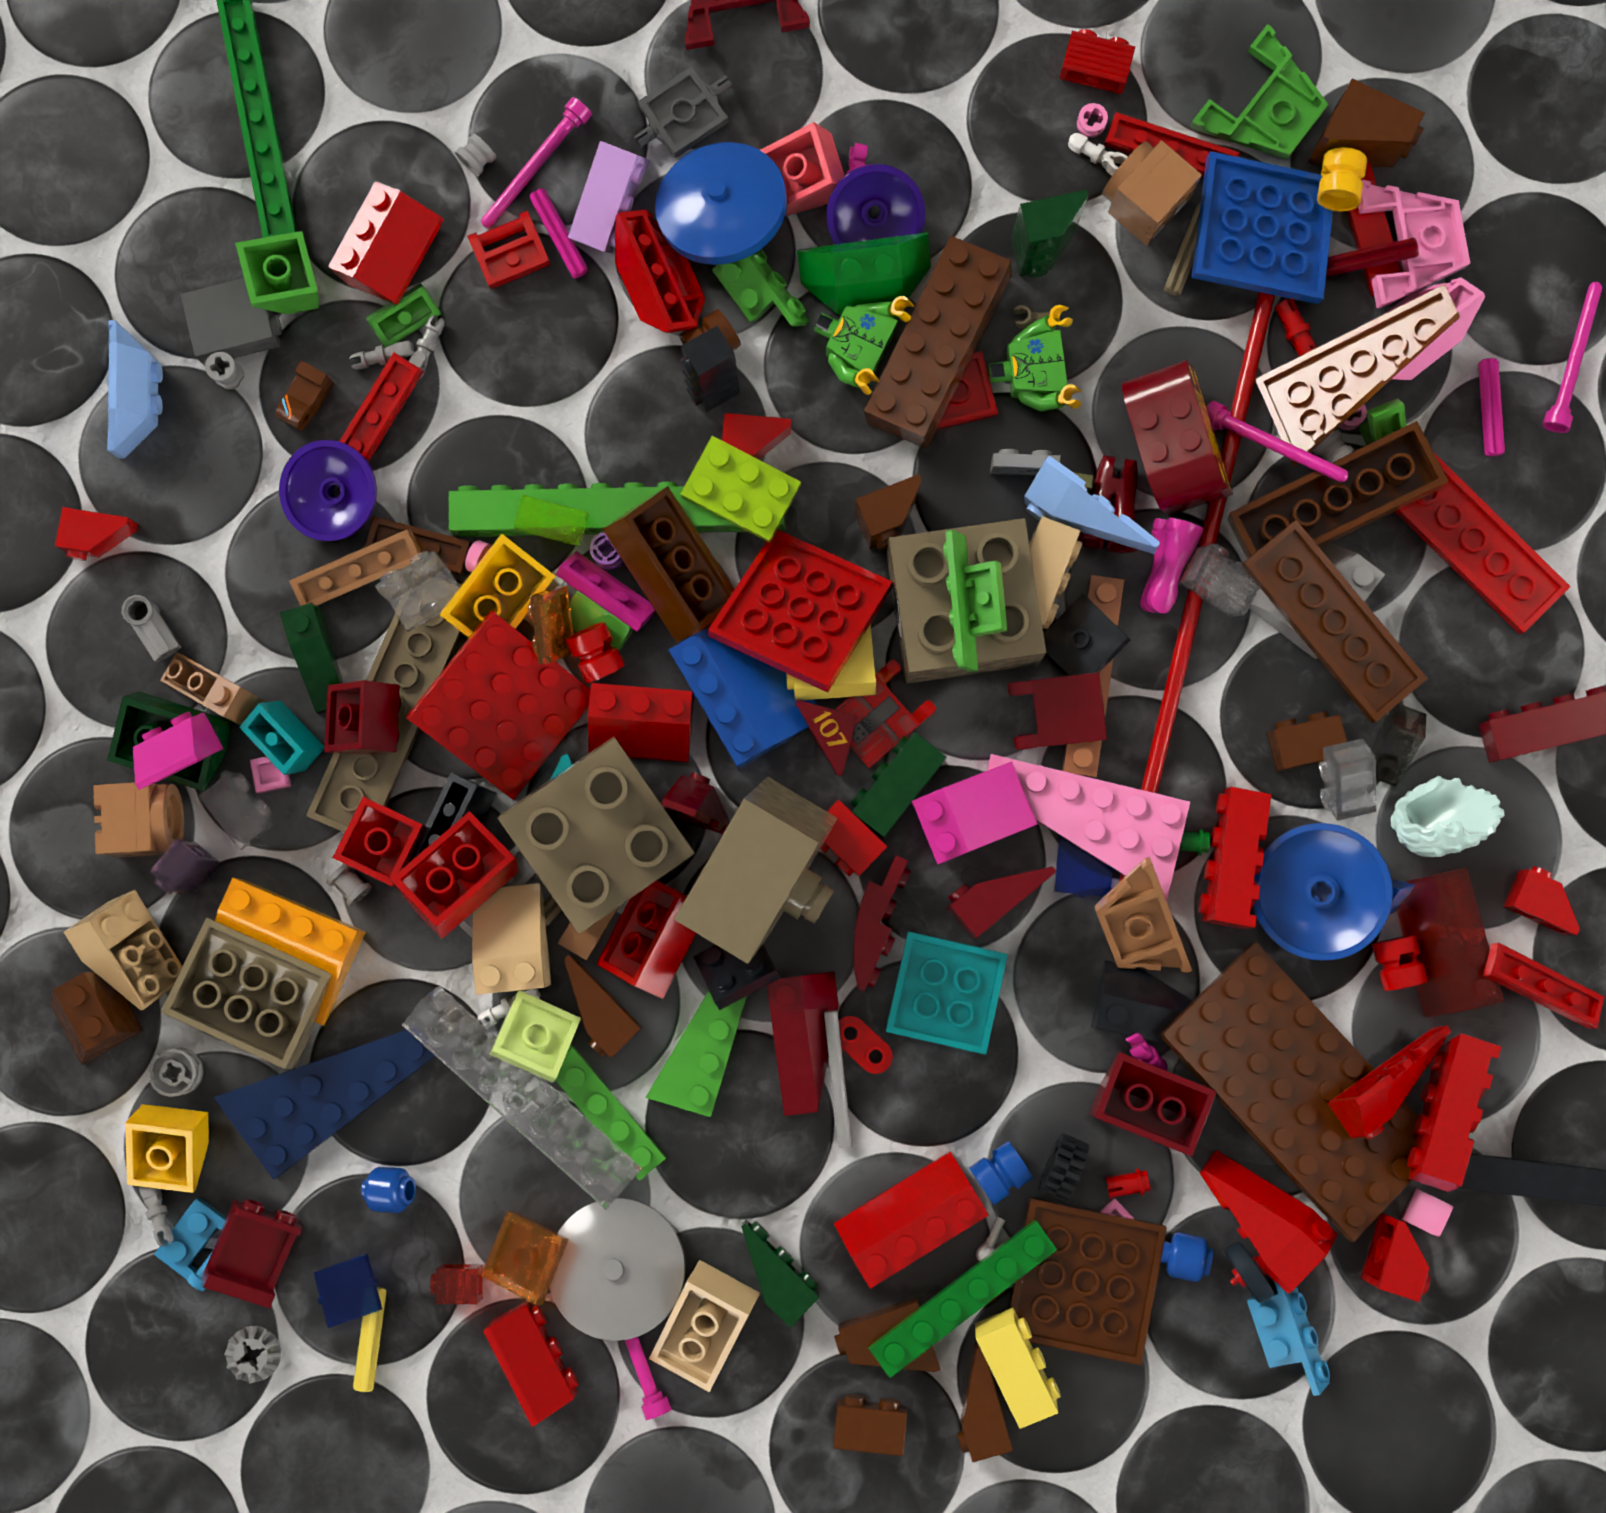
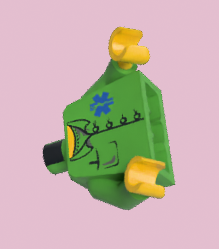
[814,296,914,395]
[989,305,1082,412]

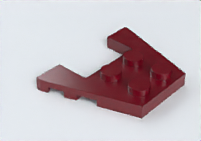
[684,0,810,50]

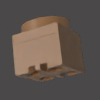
[1102,140,1202,246]
[93,782,184,858]

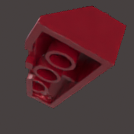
[661,772,730,835]
[767,971,839,1116]

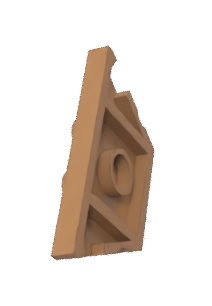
[1094,857,1192,973]

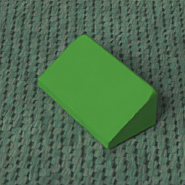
[366,283,441,348]
[560,591,633,651]

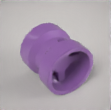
[590,532,624,571]

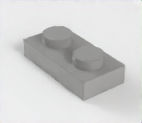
[990,449,1061,476]

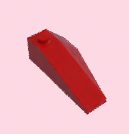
[1328,1025,1451,1140]
[1199,1150,1338,1294]

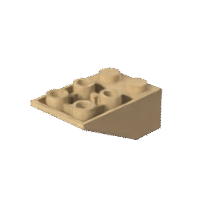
[1029,516,1083,630]
[64,890,182,1010]

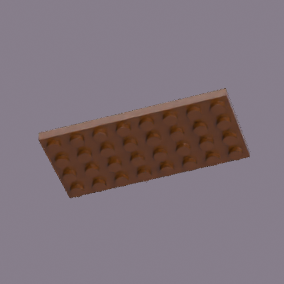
[1159,942,1418,1242]

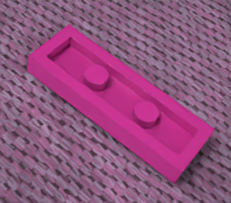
[556,551,656,632]

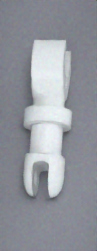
[1068,133,1127,176]
[477,989,541,1028]

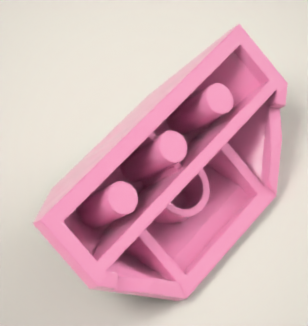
[1383,277,1485,380]

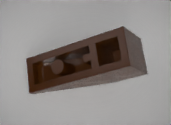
[564,955,643,1058]
[957,1342,1013,1463]

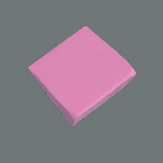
[1401,1188,1453,1237]

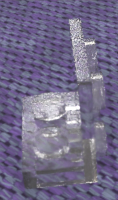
[375,551,460,632]

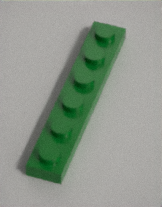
[868,1220,1057,1378]

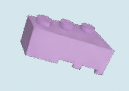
[568,141,650,253]

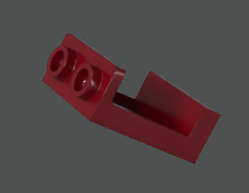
[201,1199,303,1308]

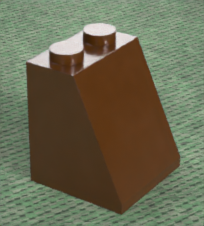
[1308,78,1425,167]
[50,972,144,1065]

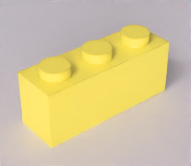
[975,1308,1061,1429]

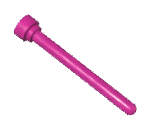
[481,97,592,228]
[1542,282,1602,433]
[1207,401,1348,482]
[625,1337,672,1420]

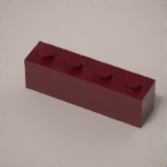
[1478,685,1606,763]

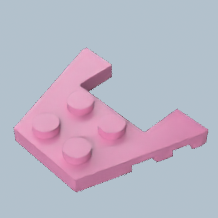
[1358,180,1470,308]

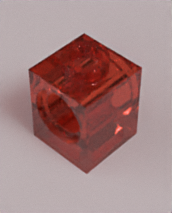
[430,1264,483,1304]

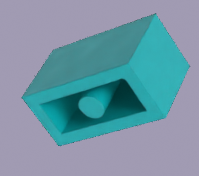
[239,700,324,775]

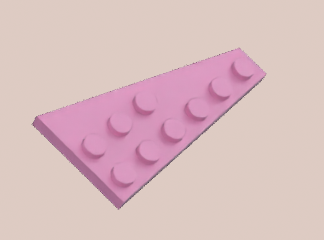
[987,754,1190,901]

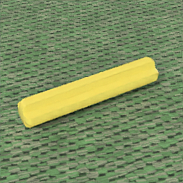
[353,1286,387,1392]

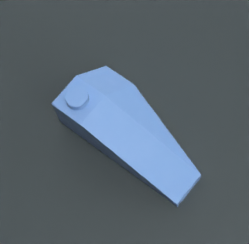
[1024,456,1160,554]

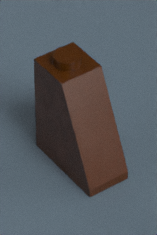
[834,1297,941,1372]

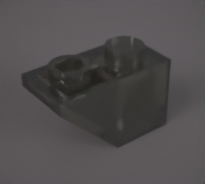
[1365,704,1427,787]

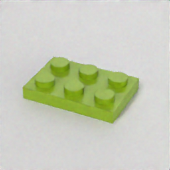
[680,436,801,543]

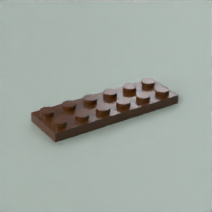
[1241,520,1428,723]

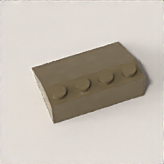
[161,917,332,1069]

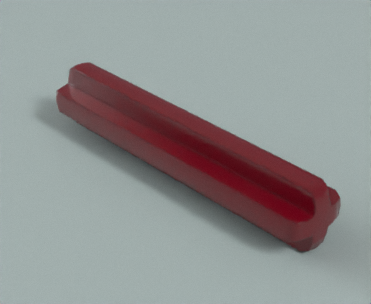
[1326,238,1419,277]

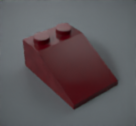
[946,866,1057,939]

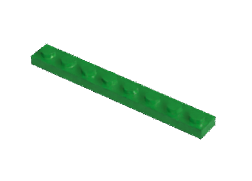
[216,0,297,238]

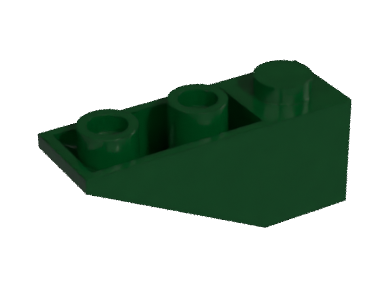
[741,1219,819,1328]

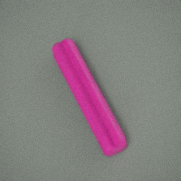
[530,188,588,279]
[1478,358,1505,456]

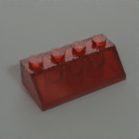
[1396,867,1504,1017]

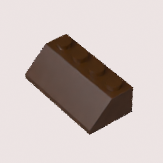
[603,486,734,642]

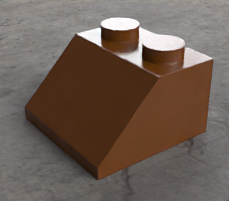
[855,474,922,551]

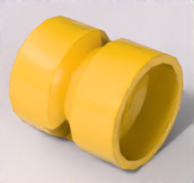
[1317,147,1367,212]

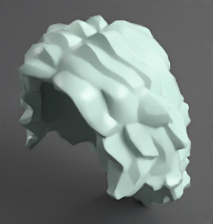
[1391,776,1504,857]

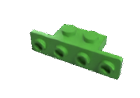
[712,249,809,327]
[943,530,1007,672]

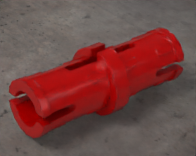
[1274,298,1317,357]

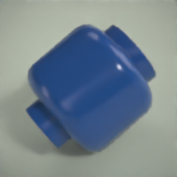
[361,1167,416,1213]
[1161,1232,1213,1282]

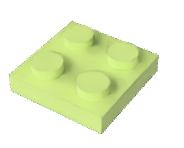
[490,990,581,1083]

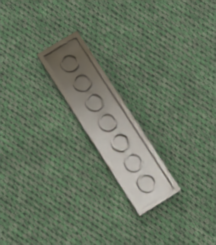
[306,570,462,832]

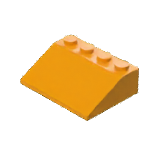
[215,878,366,1026]

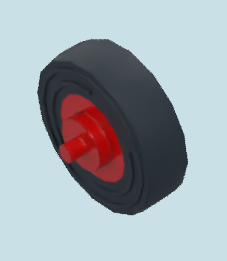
[1224,1241,1274,1304]

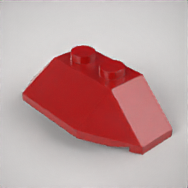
[615,209,705,333]

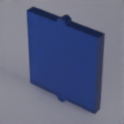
[1054,835,1113,898]
[314,1254,383,1328]

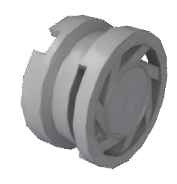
[148,1048,204,1097]

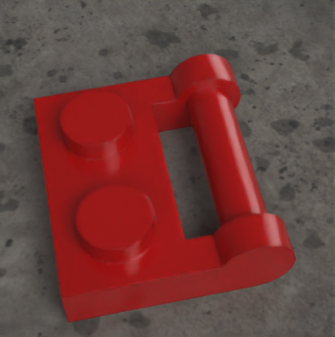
[467,211,551,290]

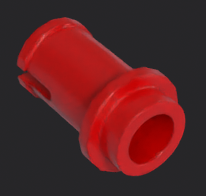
[1105,1168,1151,1199]

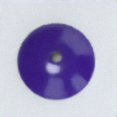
[826,164,926,245]
[279,440,377,541]

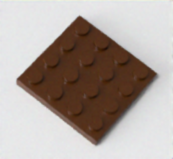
[1008,1197,1167,1365]

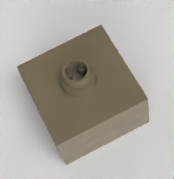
[674,777,838,964]

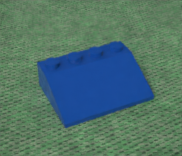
[669,628,817,770]

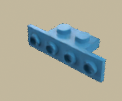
[1247,1281,1330,1396]

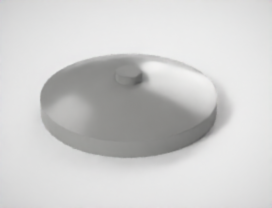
[547,1198,686,1341]

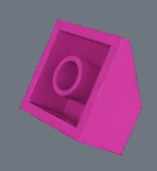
[133,712,224,790]

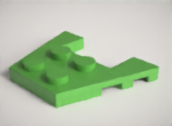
[1190,24,1329,160]

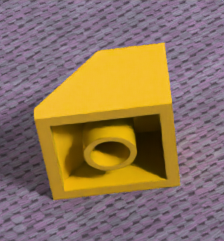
[125,1104,209,1193]

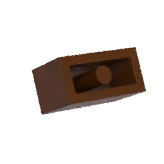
[1267,711,1350,772]
[833,1394,907,1456]

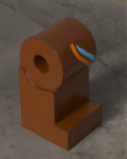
[275,360,334,431]

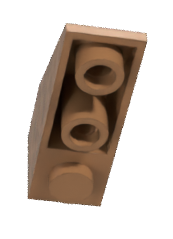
[160,652,266,725]

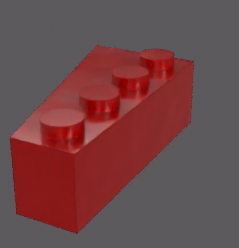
[1198,786,1271,929]

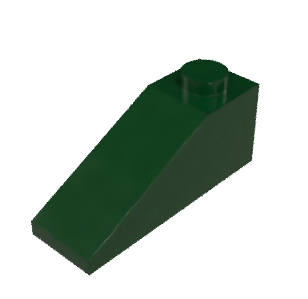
[280,603,343,713]

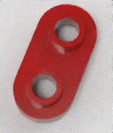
[839,1016,893,1074]

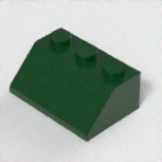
[1011,189,1088,278]
[107,691,233,791]

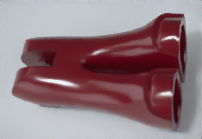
[1077,455,1138,553]

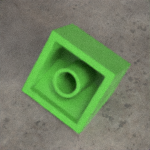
[235,231,319,314]

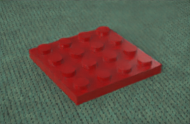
[708,529,893,693]
[406,610,590,800]

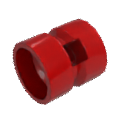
[566,621,625,683]
[1372,934,1428,991]

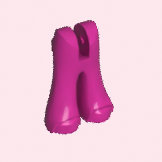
[1140,518,1204,613]

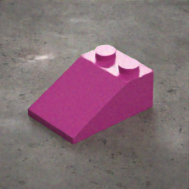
[912,761,1038,864]

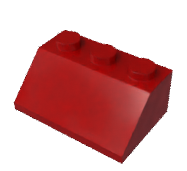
[328,181,444,305]
[588,683,695,762]
[390,811,519,939]
[596,880,696,999]
[483,1299,579,1427]

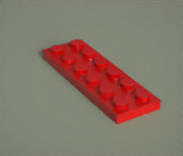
[1395,452,1571,635]

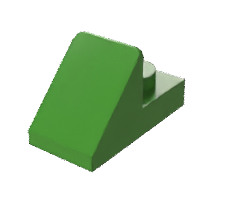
[1359,398,1407,445]

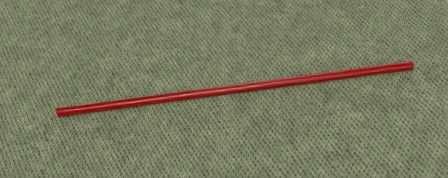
[1119,292,1275,882]

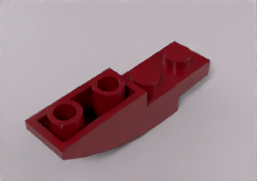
[853,855,911,991]

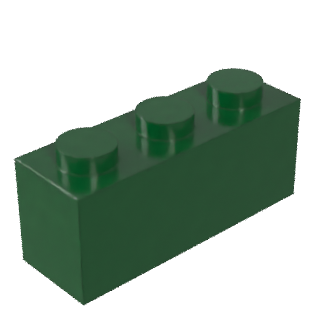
[850,733,947,839]

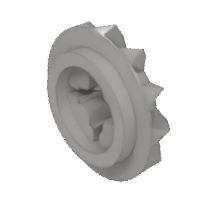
[224,1326,281,1384]

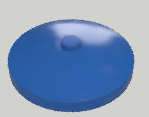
[655,142,788,265]
[1254,823,1393,961]

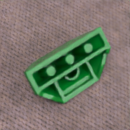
[797,232,931,315]

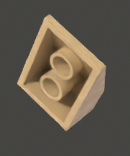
[472,883,552,995]
[649,1260,760,1392]

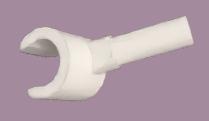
[976,1217,1005,1261]

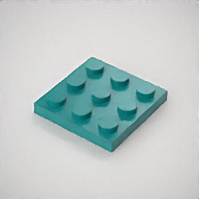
[885,931,1008,1055]

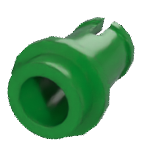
[1179,829,1210,856]

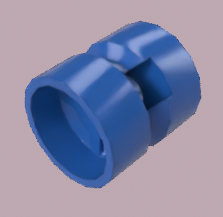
[968,1141,1033,1205]

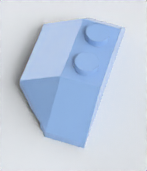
[107,320,163,459]

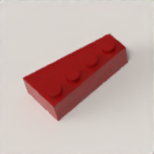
[1407,1033,1502,1192]

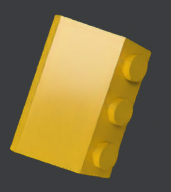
[439,534,556,639]

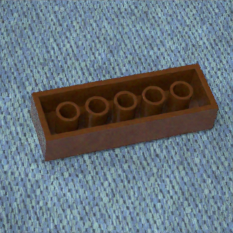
[864,236,1012,449]
[1227,421,1448,559]

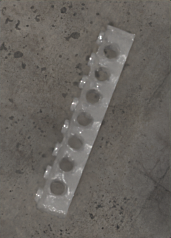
[402,985,642,1210]

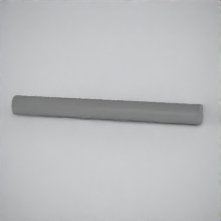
[824,1010,852,1149]

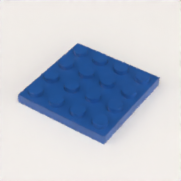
[1191,151,1333,304]

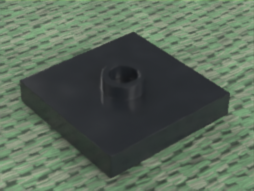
[1043,593,1131,675]

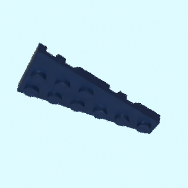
[213,1025,440,1180]

